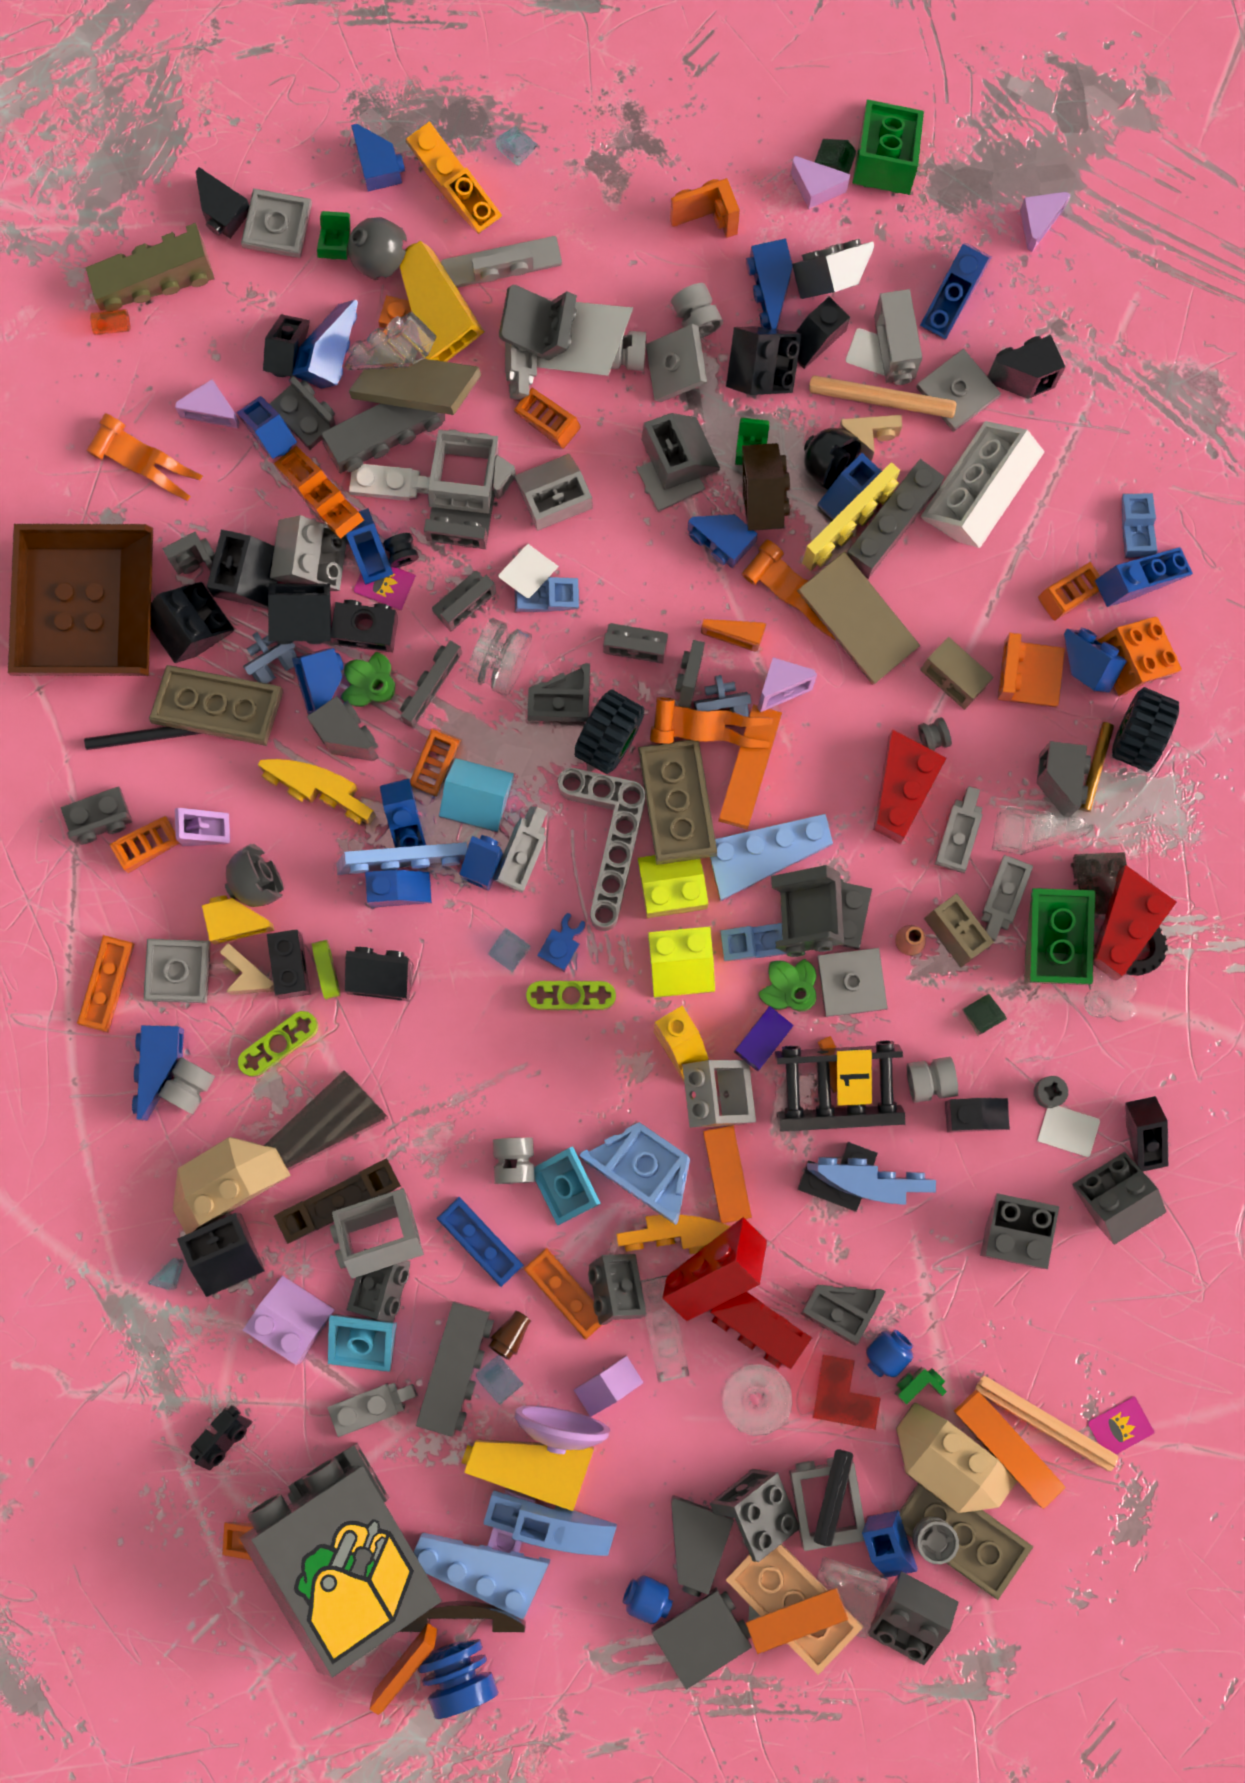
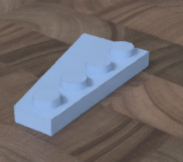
[710,814,833,902]
[336,842,467,875]
[414,1533,551,1620]

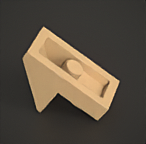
[839,415,902,460]
[220,943,274,995]

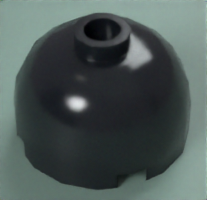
[804,428,861,490]

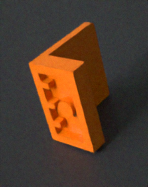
[670,178,740,238]
[1097,617,1182,696]
[997,632,1065,707]

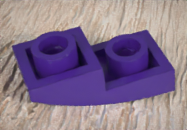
[734,1006,794,1071]

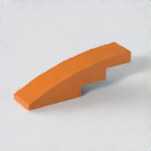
[273,446,364,539]
[718,704,782,830]
[954,1389,1066,1509]

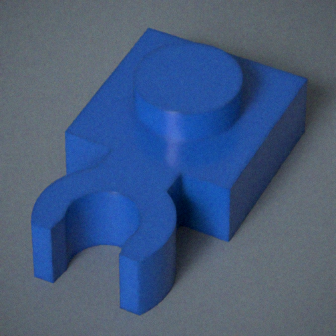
[537,913,585,972]

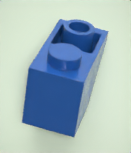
[817,453,882,520]
[687,514,758,568]
[1064,627,1127,693]
[380,779,426,848]
[459,835,503,891]
[862,1510,918,1578]

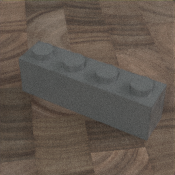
[321,404,445,473]
[847,459,944,579]
[416,1301,494,1437]

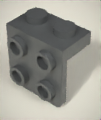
[499,285,577,361]

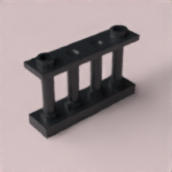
[775,1040,906,1132]

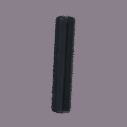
[814,1449,854,1546]

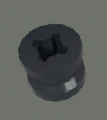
[383,533,419,568]

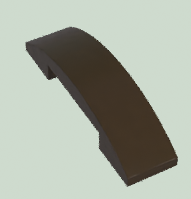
[274,1158,401,1244]
[399,1601,526,1632]

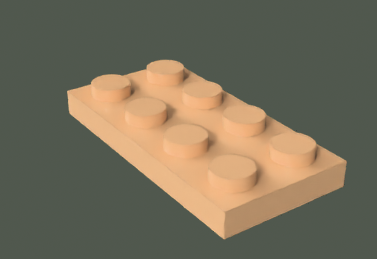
[726,1544,864,1675]

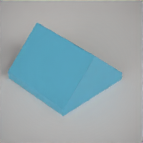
[439,758,514,832]
[534,1146,601,1226]
[328,1315,397,1372]

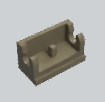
[920,637,994,710]
[924,893,995,967]

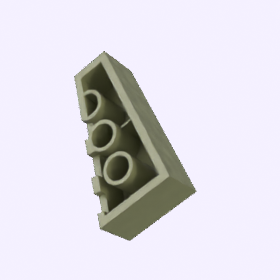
[85,223,215,311]

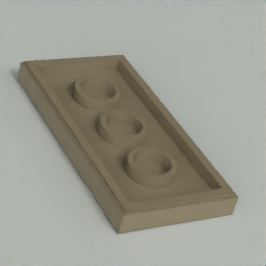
[349,352,481,415]
[797,551,920,685]
[149,665,283,746]
[638,740,717,865]
[899,1483,1033,1600]

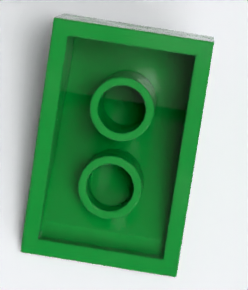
[852,99,924,195]
[1024,888,1095,985]

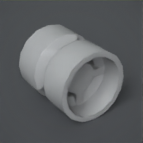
[671,283,723,339]
[611,331,646,371]
[907,1056,958,1103]
[158,1057,215,1114]
[493,1138,535,1184]
[912,1516,959,1564]

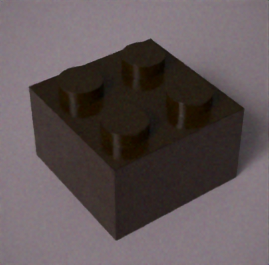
[742,443,790,531]

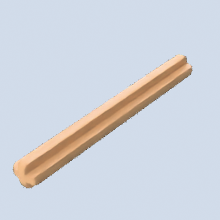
[809,375,957,418]
[975,1376,1118,1471]

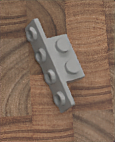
[441,236,562,288]

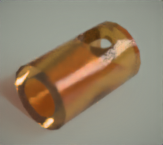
[90,309,131,335]

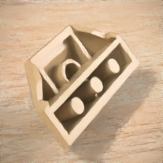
[173,1137,291,1235]
[896,1402,1017,1513]

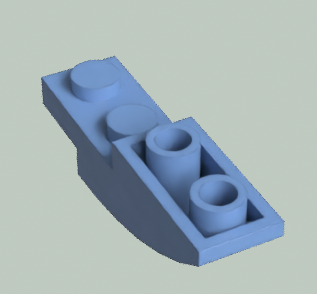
[807,1157,936,1205]
[483,1490,617,1556]

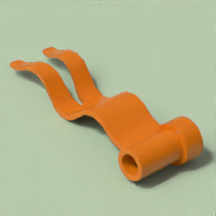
[86,413,203,501]
[741,539,836,641]
[650,697,773,748]

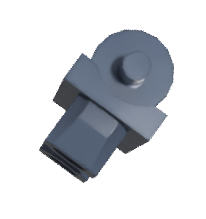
[243,632,297,684]
[693,675,751,716]

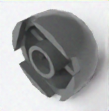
[348,217,407,280]
[225,844,284,907]

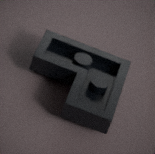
[797,1142,878,1212]

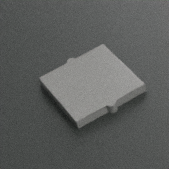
[637,462,705,512]

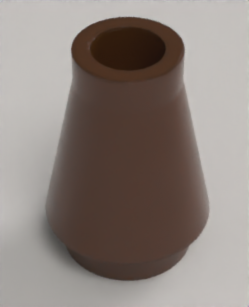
[489,1310,531,1360]

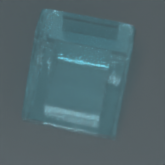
[496,126,538,166]
[488,928,531,972]
[148,1258,184,1290]
[476,1355,523,1405]

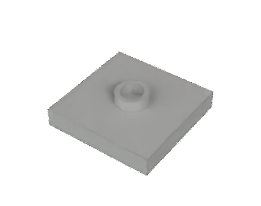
[241,188,312,258]
[646,324,707,402]
[916,349,1001,432]
[143,939,211,1003]
[817,948,888,1017]

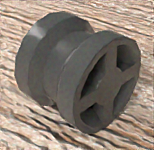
[918,717,952,751]
[1033,1076,1068,1108]

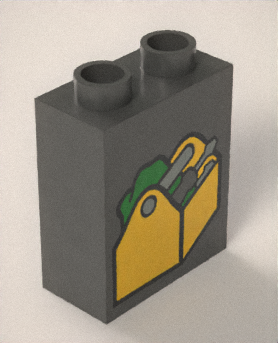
[239,1458,442,1678]

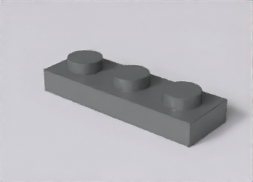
[400,640,462,728]

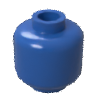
[866,1330,913,1378]
[623,1575,673,1624]

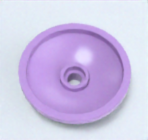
[514,1405,610,1454]

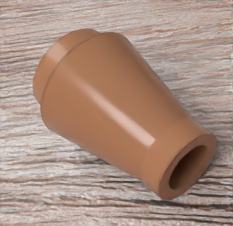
[895,925,926,956]

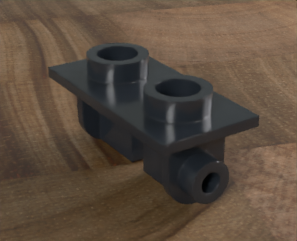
[189,1405,253,1470]

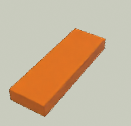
[77,935,135,1033]
[703,1125,752,1223]
[523,1248,602,1340]
[746,1587,849,1654]
[369,1623,437,1715]

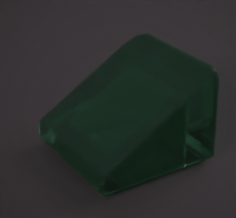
[815,139,856,174]
[962,994,1007,1036]

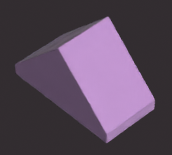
[791,156,851,209]
[1020,192,1071,252]
[175,379,239,428]
[757,657,817,712]
[175,808,230,846]
[574,1356,644,1417]

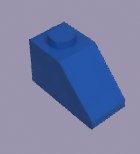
[351,124,405,192]
[237,396,297,459]
[346,508,393,585]
[292,648,343,715]
[365,870,432,908]

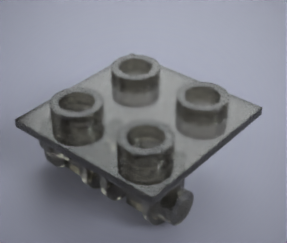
[1070,852,1127,915]

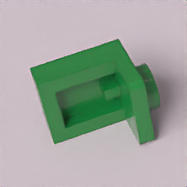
[317,211,351,260]
[735,418,770,465]
[894,1367,947,1405]

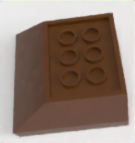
[8,524,153,676]

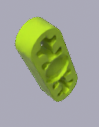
[526,981,616,1010]
[238,1011,318,1077]

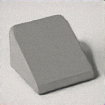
[493,455,516,499]

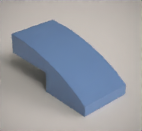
[1122,493,1157,558]
[514,577,579,612]
[720,923,787,961]

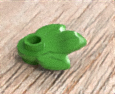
[341,652,395,707]
[759,959,816,1012]

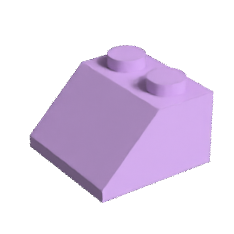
[243,1276,335,1365]

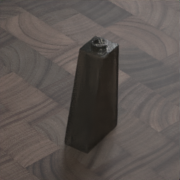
[264,1070,389,1171]

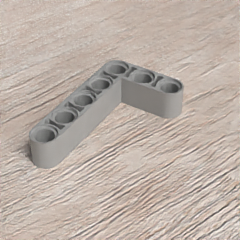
[558,768,645,931]

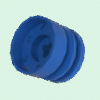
[418,1639,499,1719]

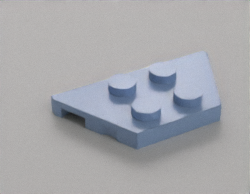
[579,1122,690,1225]

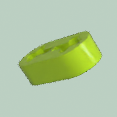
[312,940,341,1000]

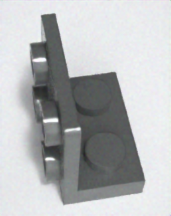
[424,490,495,549]
[710,1469,800,1562]

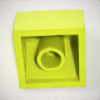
[638,855,709,918]
[648,926,715,998]

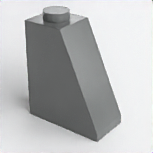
[671,1495,734,1597]

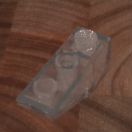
[344,311,437,370]
[992,806,1093,855]
[641,1275,689,1382]

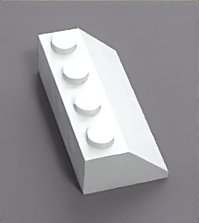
[921,421,1045,548]

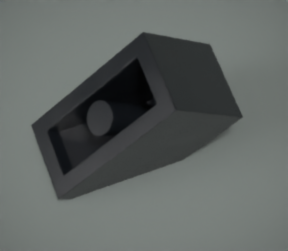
[195,167,249,239]
[796,296,850,369]
[263,314,310,377]
[1125,1096,1168,1172]
[945,1098,1010,1133]

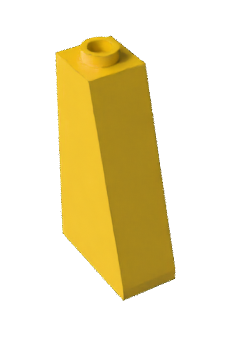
[399,240,485,362]
[653,1005,709,1081]
[461,1440,594,1511]

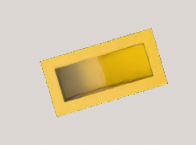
[202,895,275,945]

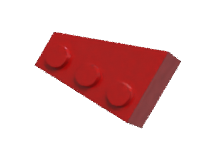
[873,729,947,844]
[1093,865,1177,981]
[662,1217,767,1321]
[709,1291,812,1370]

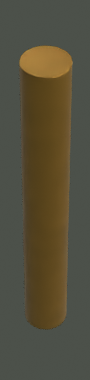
[1080,722,1114,812]

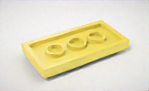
[802,462,900,571]

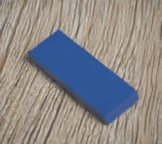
[436,1197,524,1287]

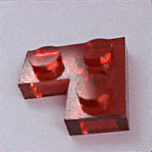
[812,1354,881,1430]

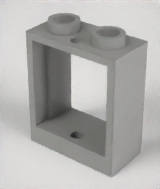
[874,289,922,385]
[428,429,498,514]
[682,1060,756,1128]
[330,1188,424,1279]
[789,1457,865,1551]

